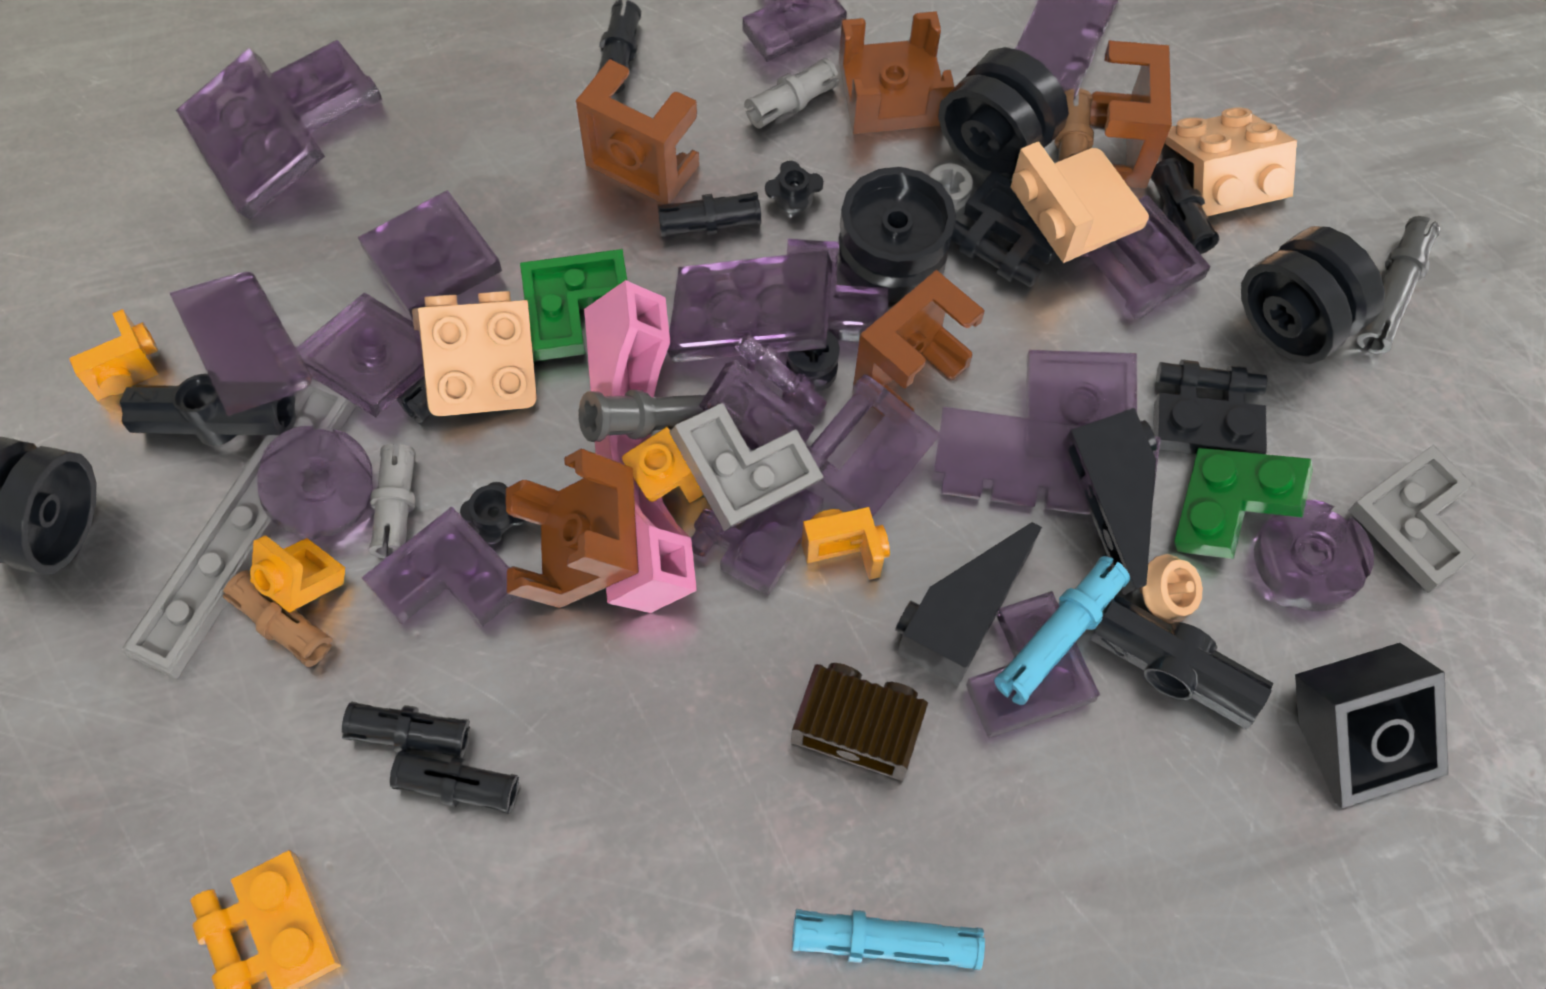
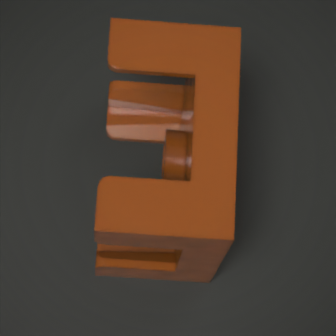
[839,11,955,134]
[1090,40,1172,189]
[576,59,699,204]
[853,270,985,429]
[506,448,638,608]

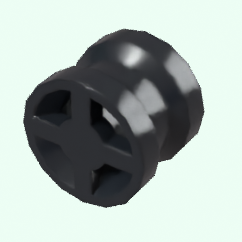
[786,326,840,393]

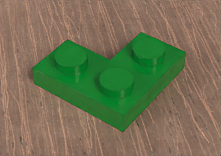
[520,249,628,361]
[1174,448,1313,559]

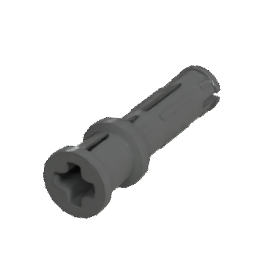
[578,389,742,442]

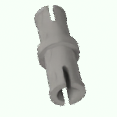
[744,58,839,129]
[369,444,416,559]

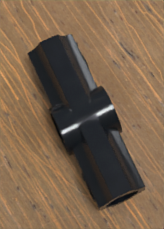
[120,374,297,446]
[1090,595,1274,730]

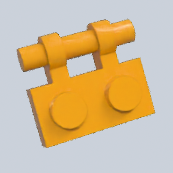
[190,850,341,989]

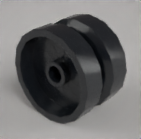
[938,47,1069,179]
[837,167,956,302]
[1241,226,1385,364]
[0,436,97,574]

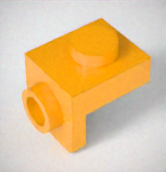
[69,309,159,401]
[622,427,704,503]
[801,507,890,580]
[250,536,346,613]

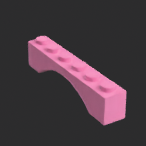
[584,280,697,613]

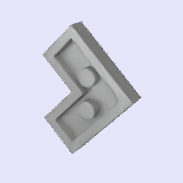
[669,403,824,531]
[1349,444,1476,593]

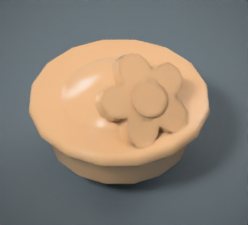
[1140,554,1203,624]

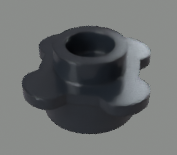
[765,161,824,213]
[460,482,526,544]

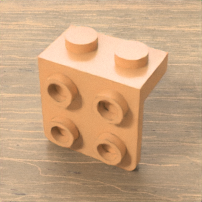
[1164,107,1297,216]
[1011,141,1149,263]
[412,291,537,416]

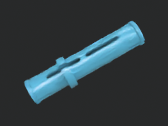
[994,556,1130,705]
[792,909,985,970]

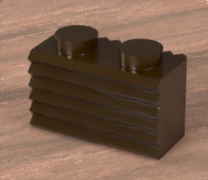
[791,663,929,781]

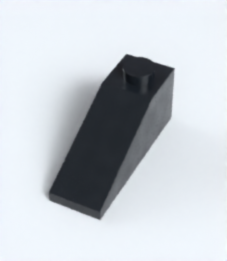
[1062,407,1157,596]
[895,522,1042,686]

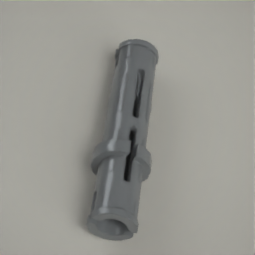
[1357,216,1440,354]

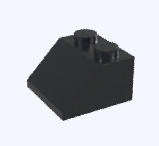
[1295,642,1449,808]

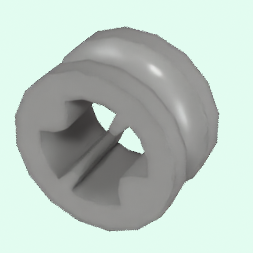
[929,163,973,213]

